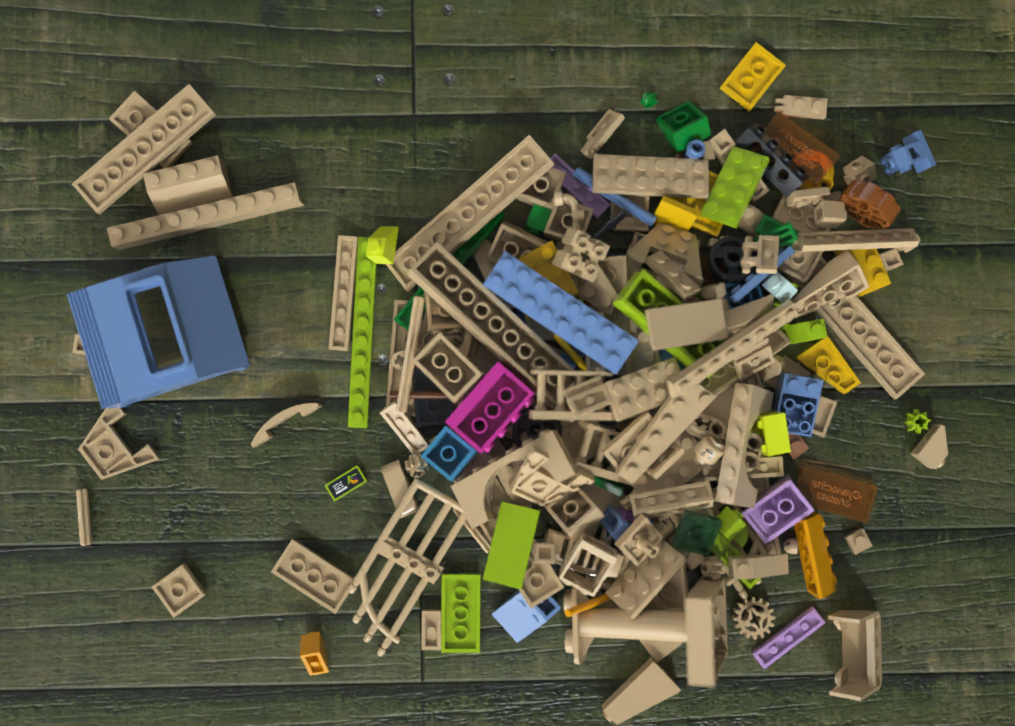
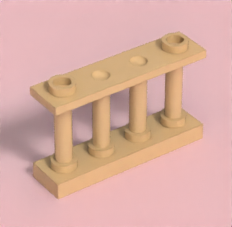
[529,366,613,420]
[572,420,631,485]

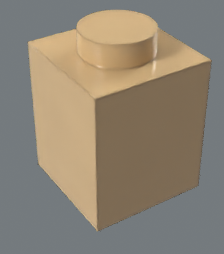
[814,200,847,228]

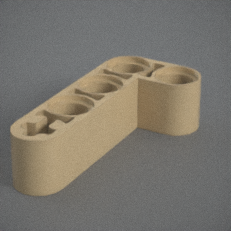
[685,413,763,473]

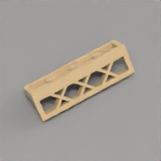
[630,481,714,520]

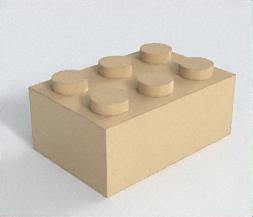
[412,332,485,404]

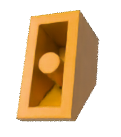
[300,632,329,676]

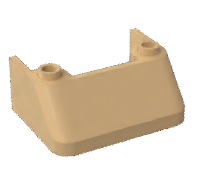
[828,610,882,701]

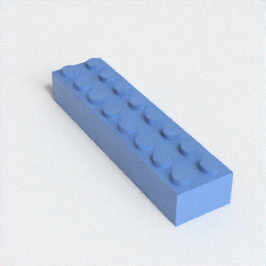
[483,252,639,374]

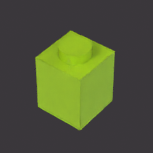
[711,506,746,541]

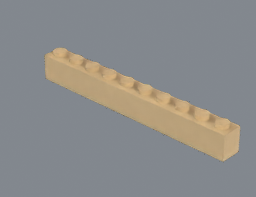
[107,182,304,250]

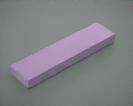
[550,153,611,219]
[751,606,825,669]

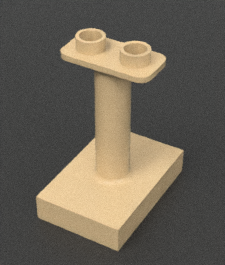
[564,575,728,687]

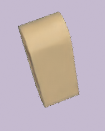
[381,460,419,519]

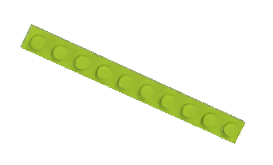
[348,237,377,428]

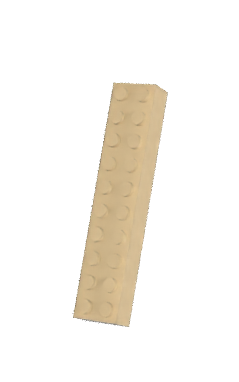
[408,242,577,408]

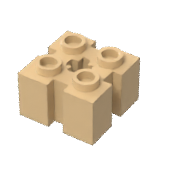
[552,228,610,283]

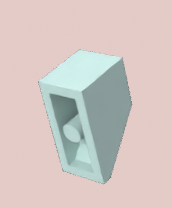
[759,272,798,303]

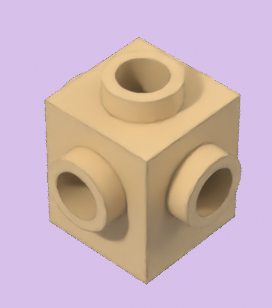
[843,156,877,185]

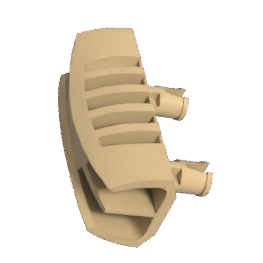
[543,527,624,578]

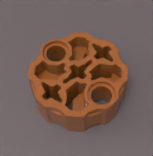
[838,180,900,230]

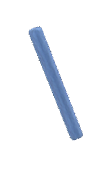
[573,167,656,226]

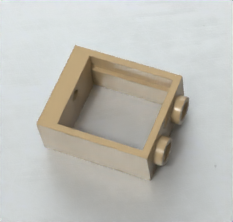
[559,532,618,597]

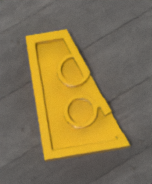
[795,336,861,394]

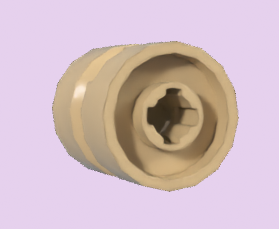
[700,283,730,312]

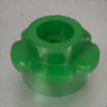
[640,91,658,109]

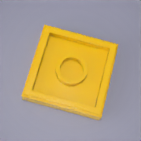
[653,196,699,231]

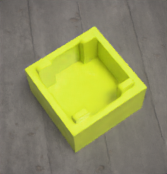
[749,411,791,456]

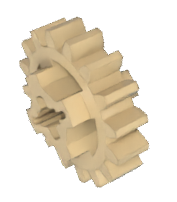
[731,596,776,640]

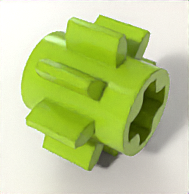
[903,409,931,434]

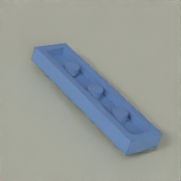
[728,246,795,305]

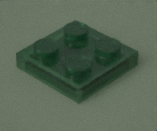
[671,510,723,556]

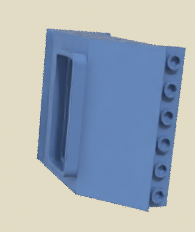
[67,256,250,409]

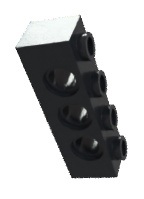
[735,122,809,197]

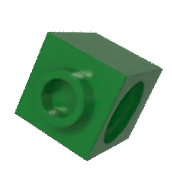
[526,204,552,236]

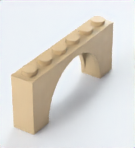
[715,383,774,508]
[451,429,579,529]

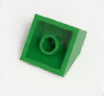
[656,101,711,152]

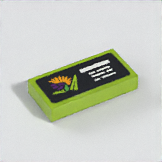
[324,465,368,502]

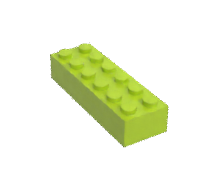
[612,269,726,378]

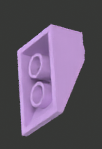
[741,474,814,544]

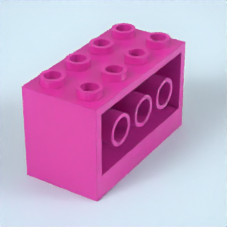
[445,362,534,454]

